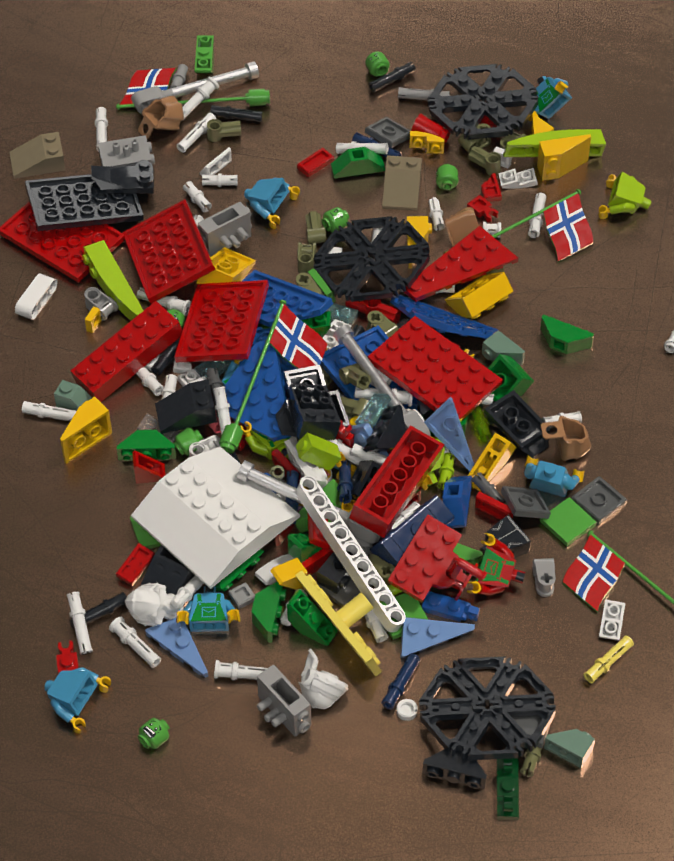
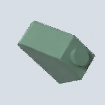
[482,330,525,365]
[54,380,93,411]
[544,729,595,768]

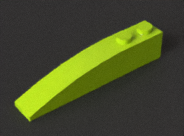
[503,129,606,157]
[82,240,144,321]

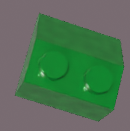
[488,354,534,402]

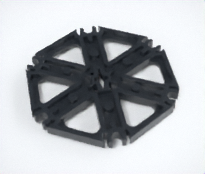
[428,64,538,140]
[314,216,430,302]
[419,656,556,761]

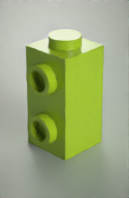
[295,432,342,471]

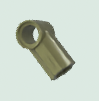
[207,119,241,142]
[468,146,501,175]
[305,211,326,244]
[339,363,371,390]
[340,396,374,424]

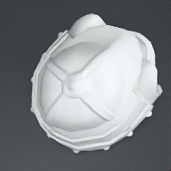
[125,582,184,627]
[298,648,348,709]

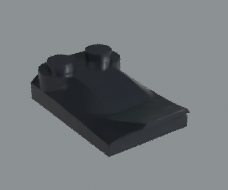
[91,160,154,194]
[275,390,350,437]
[484,390,551,458]

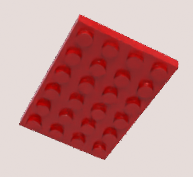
[123,199,216,303]
[0,202,125,283]
[174,280,269,363]
[368,316,503,422]

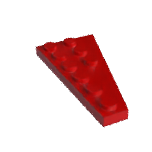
[403,226,519,302]

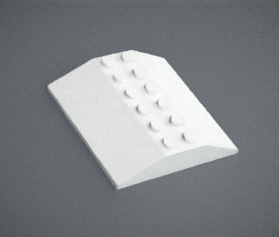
[131,447,300,589]

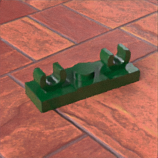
[496,758,519,820]

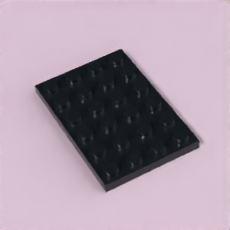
[25,174,144,231]

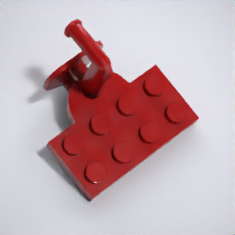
[387,514,487,603]

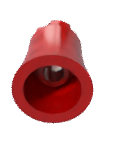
[411,113,451,146]

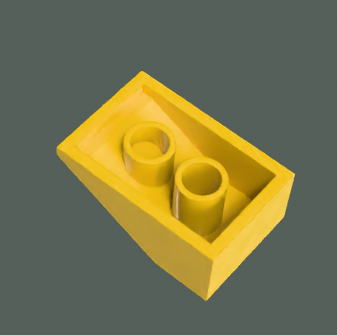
[537,134,591,181]
[197,247,256,284]
[60,397,112,464]

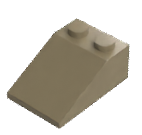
[9,132,66,179]
[382,155,422,211]

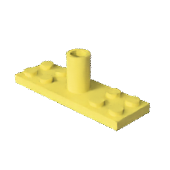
[295,570,382,677]

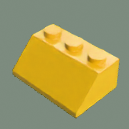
[445,272,513,319]

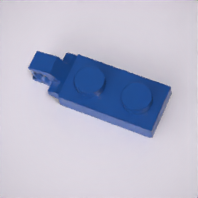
[422,591,480,622]

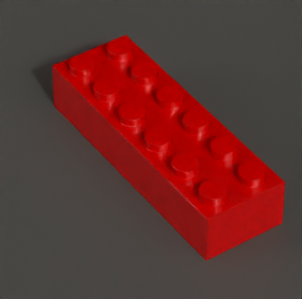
[70,301,183,402]
[349,425,445,538]

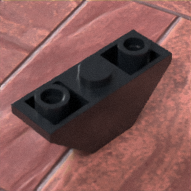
[363,404,406,452]
[422,748,487,789]

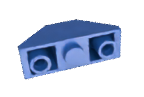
[443,476,472,528]

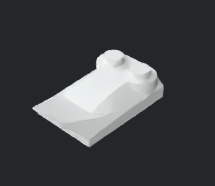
[284,436,328,490]

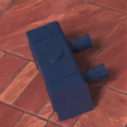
[370,495,455,567]

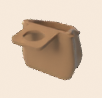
[138,96,184,139]
[445,207,479,246]
[541,416,591,462]

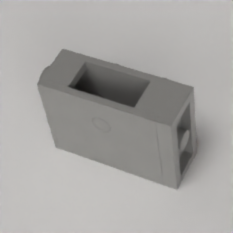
[98,135,155,166]
[198,202,252,257]
[257,664,311,737]

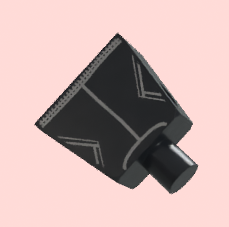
[480,515,531,558]

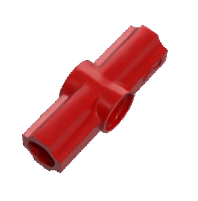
[345,299,401,324]

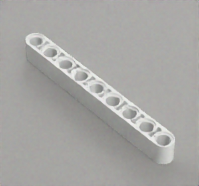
[296,476,406,632]

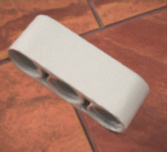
[15,273,58,320]

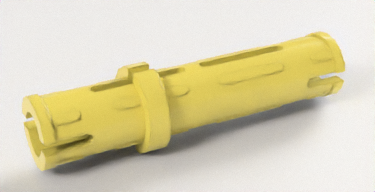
[583,635,634,684]

